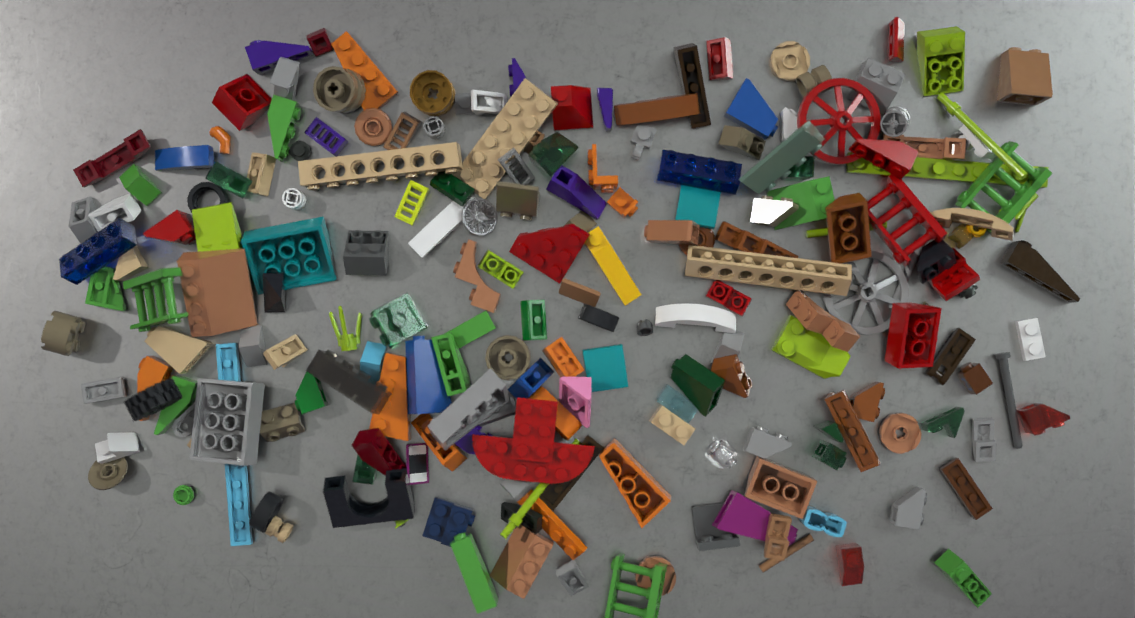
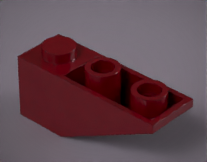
[351,428,407,476]

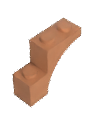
[453,239,501,313]
[786,290,860,352]

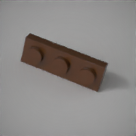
[940,458,993,520]

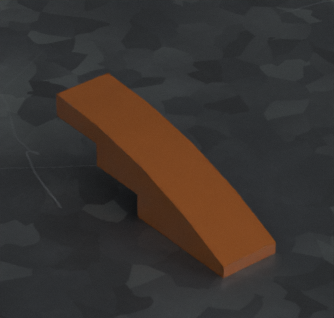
[614,93,700,126]
[714,221,798,258]

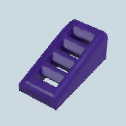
[597,88,613,132]
[304,117,348,157]

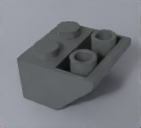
[343,230,389,275]

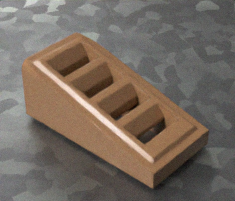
[383,112,422,150]

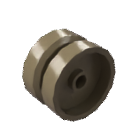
[313,66,366,113]
[485,335,531,380]

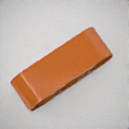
[528,386,582,441]

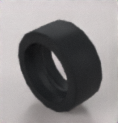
[187,182,229,213]
[578,303,619,332]
[249,491,283,533]

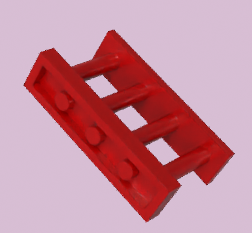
[867,175,947,267]

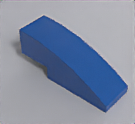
[155,145,214,171]

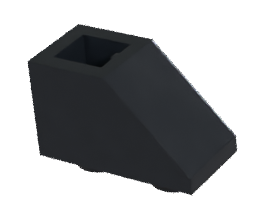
[917,240,956,284]

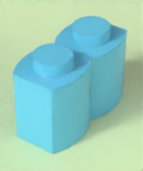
[799,506,847,537]

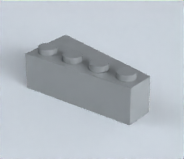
[428,368,509,450]

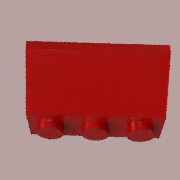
[885,302,942,369]

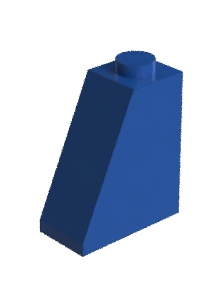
[724,78,778,140]

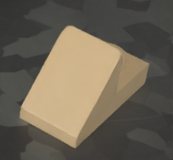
[263,334,307,370]

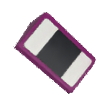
[406,443,429,485]

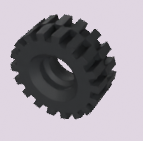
[124,378,183,421]

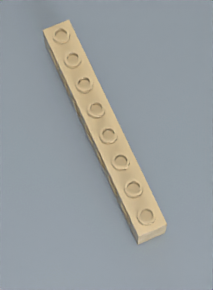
[298,142,463,190]
[685,245,852,296]

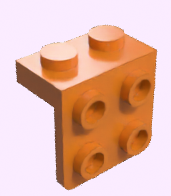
[588,144,618,193]

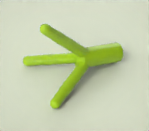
[999,193,1038,233]

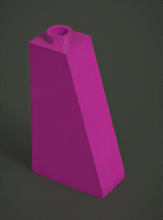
[712,490,798,547]

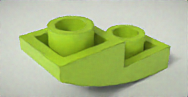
[477,250,523,289]

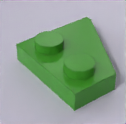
[85,264,126,311]

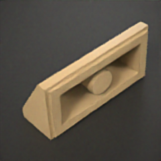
[244,153,276,196]

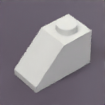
[88,193,141,233]

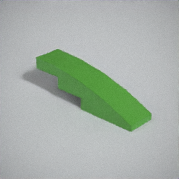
[444,310,496,349]

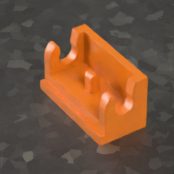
[542,337,584,378]

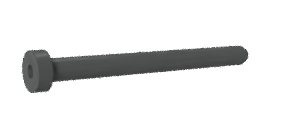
[995,352,1023,449]

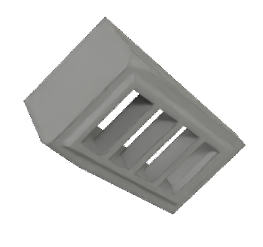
[498,148,535,185]

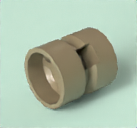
[796,65,834,98]

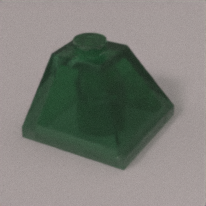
[528,132,579,177]

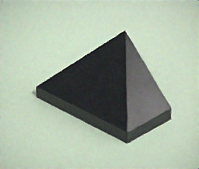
[263,273,285,313]

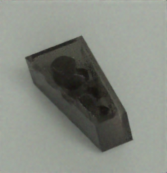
[306,349,392,414]

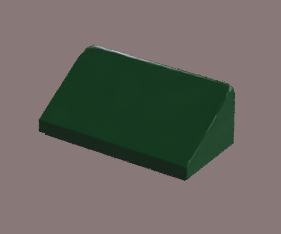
[814,420,844,443]

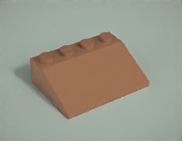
[177,249,258,337]

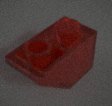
[1017,403,1070,436]

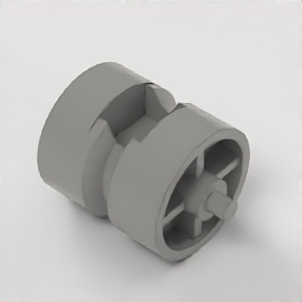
[880,106,910,137]

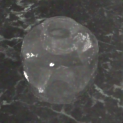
[706,440,737,470]

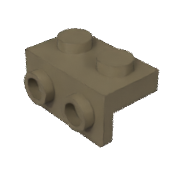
[260,402,305,442]

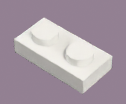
[1015,318,1046,361]

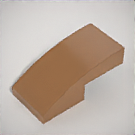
[764,513,792,561]

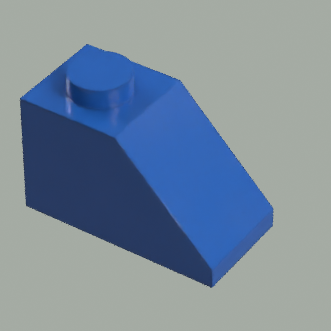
[507,358,554,399]

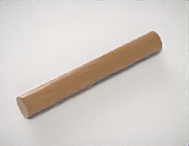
[759,533,814,573]

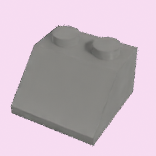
[847,58,906,115]

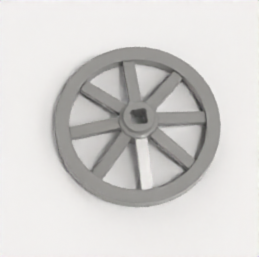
[823,251,909,335]

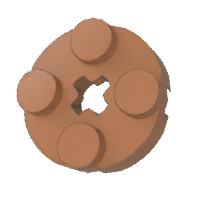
[879,413,922,454]
[635,556,676,596]

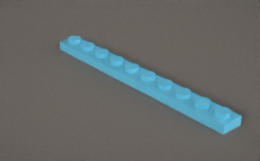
[216,343,253,546]

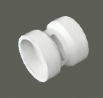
[282,188,306,210]

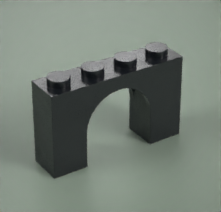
[323,468,415,528]

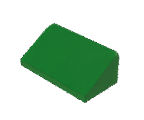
[520,299,547,341]

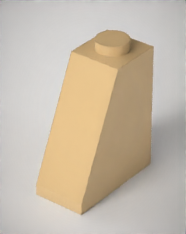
[144,326,213,374]

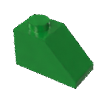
[295,367,329,414]

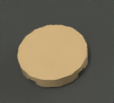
[770,41,810,82]

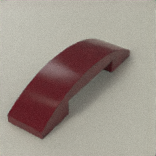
[73,129,151,187]

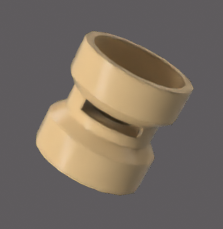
[265,516,294,543]

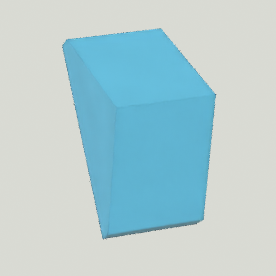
[360,341,387,384]

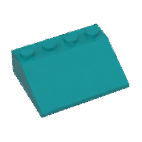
[241,216,337,295]

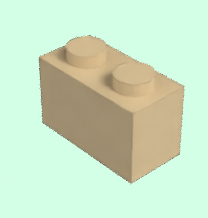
[649,404,695,445]

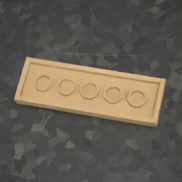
[454,78,558,199]

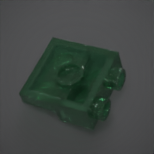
[369,293,427,349]

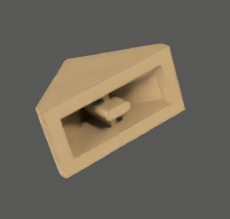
[113,240,148,281]

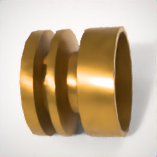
[410,70,455,116]

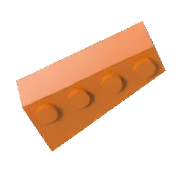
[369,353,411,441]
[599,438,671,528]

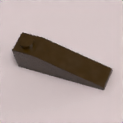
[673,43,711,129]
[1000,240,1080,303]

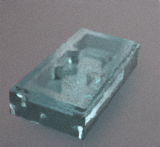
[655,384,698,424]

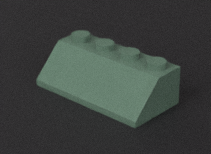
[739,121,825,194]

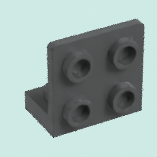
[692,503,740,551]

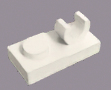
[958,124,996,160]

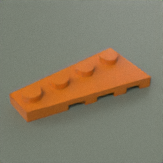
[331,31,398,110]

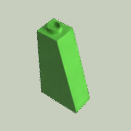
[450,532,499,614]

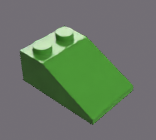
[766,176,835,230]

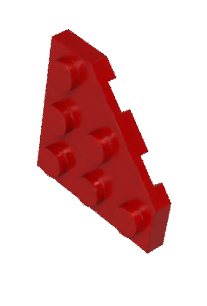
[509,223,590,284]

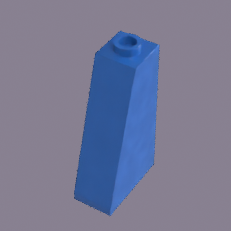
[405,336,452,414]

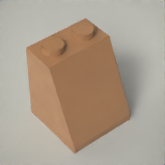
[997,47,1053,105]

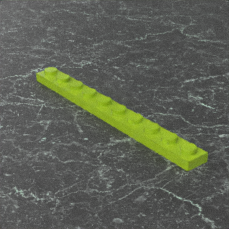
[846,152,1049,188]

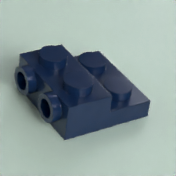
[422,496,475,547]

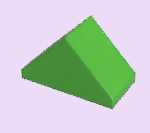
[119,164,162,206]

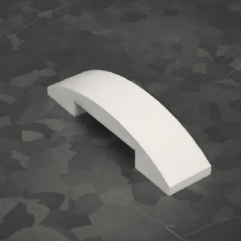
[655,304,736,333]

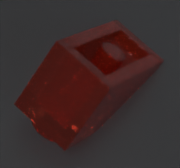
[836,543,864,586]

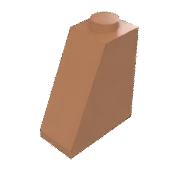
[644,220,700,245]

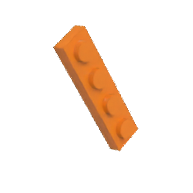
[517,489,588,560]

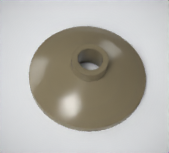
[88,457,128,490]

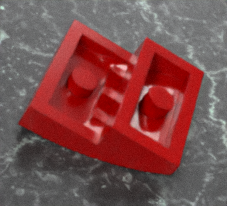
[928,247,980,301]

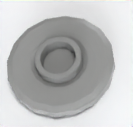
[461,198,497,236]

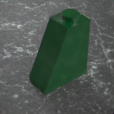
[670,354,725,417]

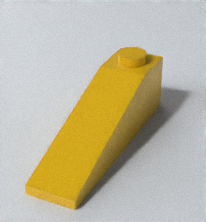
[584,226,642,305]

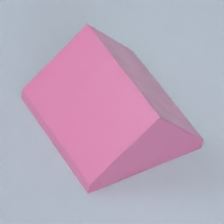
[559,376,591,428]

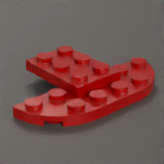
[472,397,595,484]

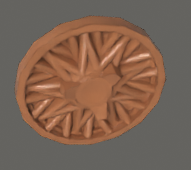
[354,108,392,146]

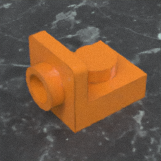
[607,187,639,218]

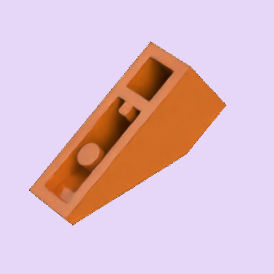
[137,356,174,421]
[411,413,467,472]

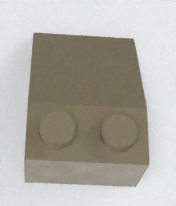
[496,181,540,221]

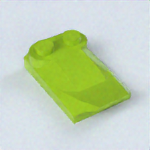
[771,315,851,379]

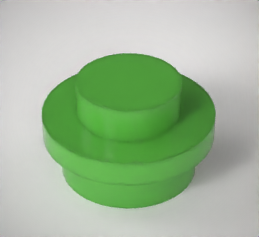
[173,485,194,505]

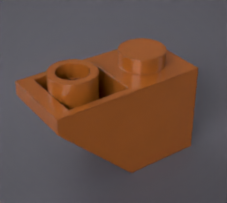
[711,354,752,398]
[850,382,885,422]

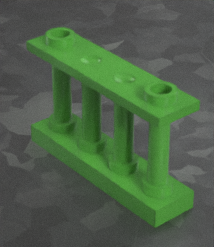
[955,141,1052,234]
[123,267,189,332]
[605,554,667,618]

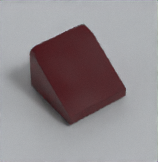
[306,28,334,57]

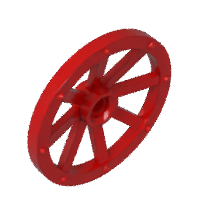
[797,78,881,164]

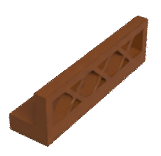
[824,390,880,472]

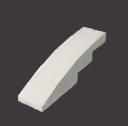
[408,195,476,258]

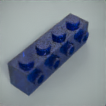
[657,150,742,195]
[59,218,137,285]

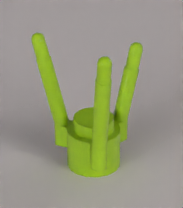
[329,306,362,351]

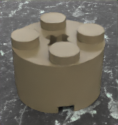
[41,311,86,356]

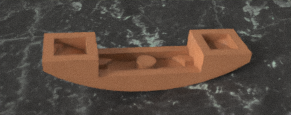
[883,134,966,160]

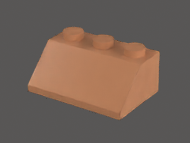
[745,456,817,519]
[490,525,554,599]

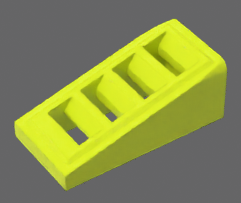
[394,180,430,226]

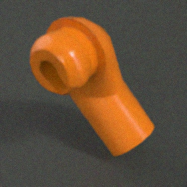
[209,126,231,154]

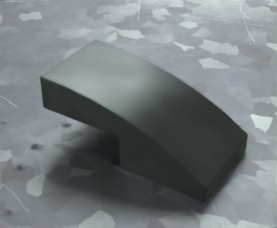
[501,502,542,534]

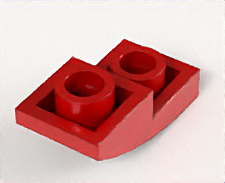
[706,280,752,317]

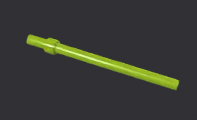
[937,93,1028,180]
[500,438,581,539]

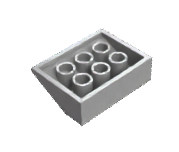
[189,378,265,466]

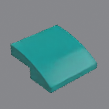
[675,180,721,229]
[583,344,628,392]

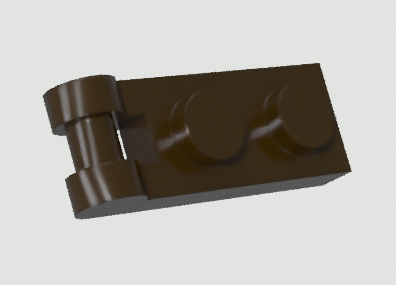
[925,328,976,385]

